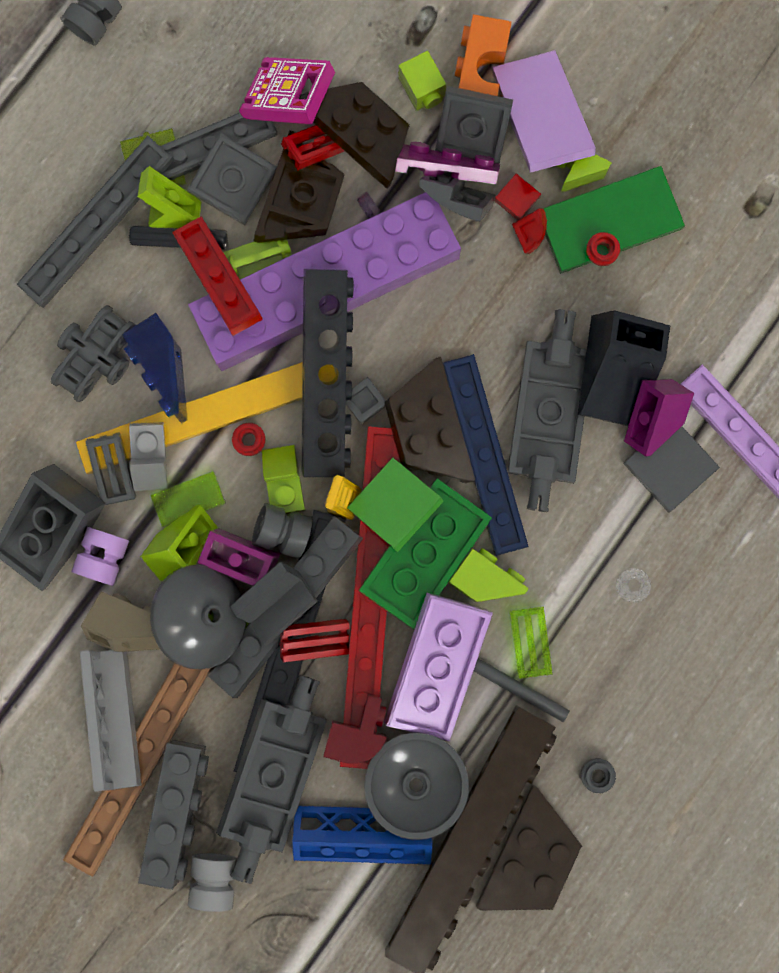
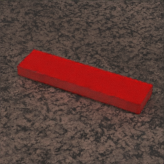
[172,216,263,336]

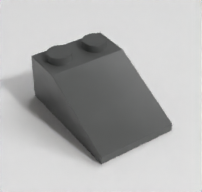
[0,464,106,591]

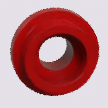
[586,232,620,266]
[232,423,266,456]

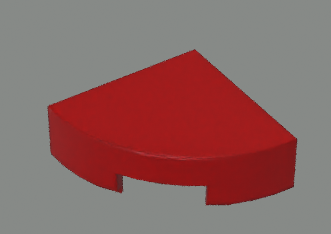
[512,208,547,254]

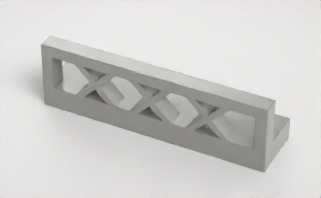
[80,650,142,792]

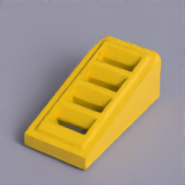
[325,475,362,520]

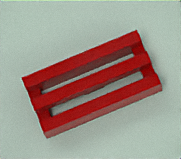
[281,125,345,170]
[280,618,350,663]

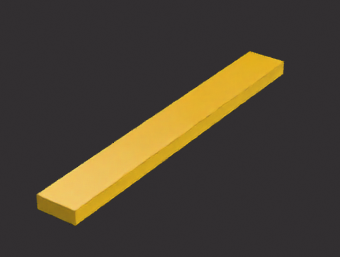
[76,362,336,474]

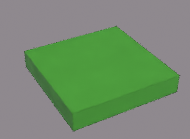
[347,458,444,552]

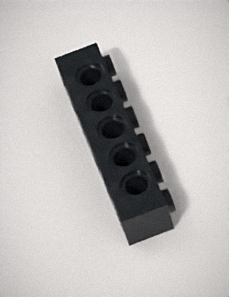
[301,269,354,477]

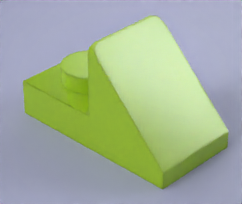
[556,154,612,192]
[137,166,202,228]
[261,445,306,514]

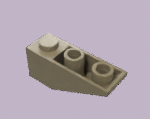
[81,591,160,652]

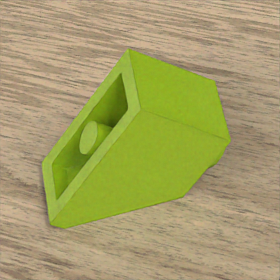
[140,505,218,581]

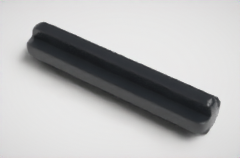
[129,226,228,250]

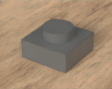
[346,377,386,425]

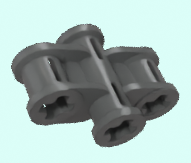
[51,305,136,402]

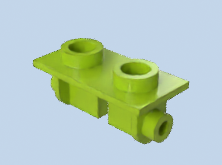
[223,240,292,279]

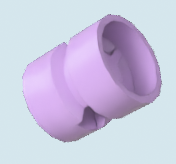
[71,527,129,586]

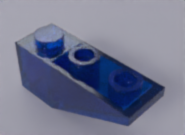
[122,313,187,423]

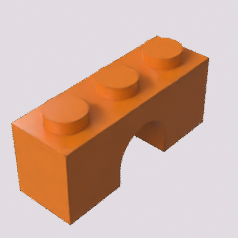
[455,14,512,96]

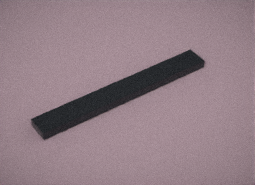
[234,510,346,772]

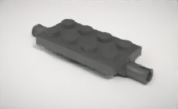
[508,309,587,512]
[216,675,327,884]

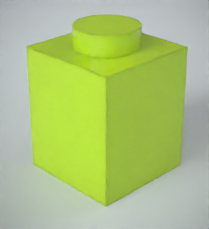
[398,50,446,111]

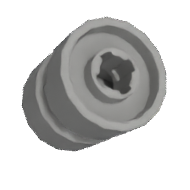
[188,853,237,912]

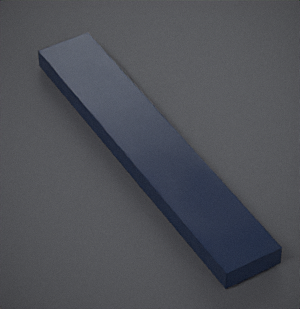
[443,354,529,556]

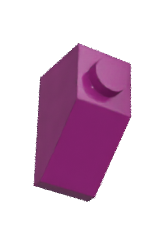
[624,379,694,456]

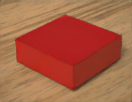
[494,173,541,220]

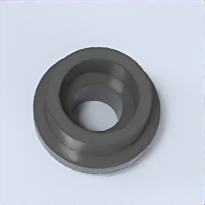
[581,758,616,794]

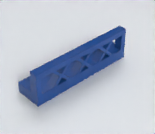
[292,806,432,864]

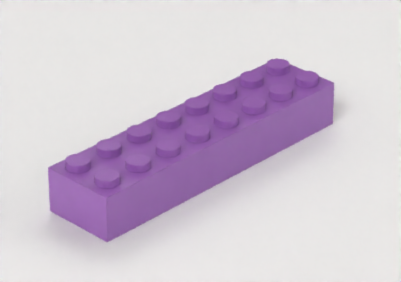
[188,192,461,372]

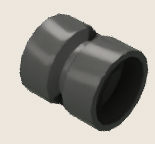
[60,0,122,46]
[252,503,312,559]

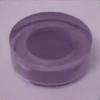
[357,191,381,219]

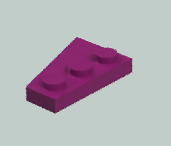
[395,142,500,184]

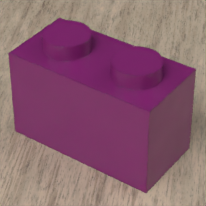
[198,528,280,586]

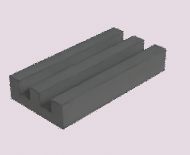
[86,432,136,505]

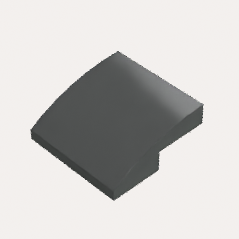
[419,171,495,222]

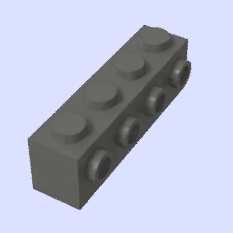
[138,740,209,890]

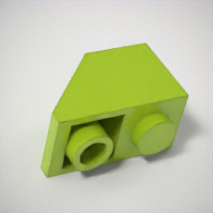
[448,548,529,602]

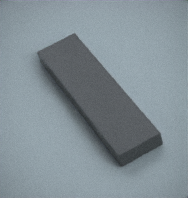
[160,113,278,180]

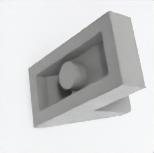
[129,422,168,491]

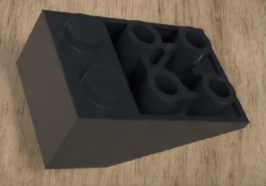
[578,310,671,426]

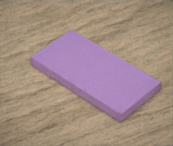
[492,50,595,173]
[384,593,493,742]

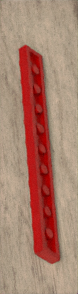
[340,426,399,769]

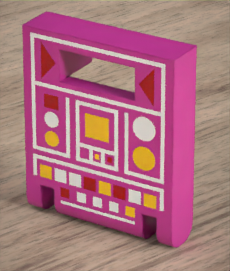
[239,57,335,125]

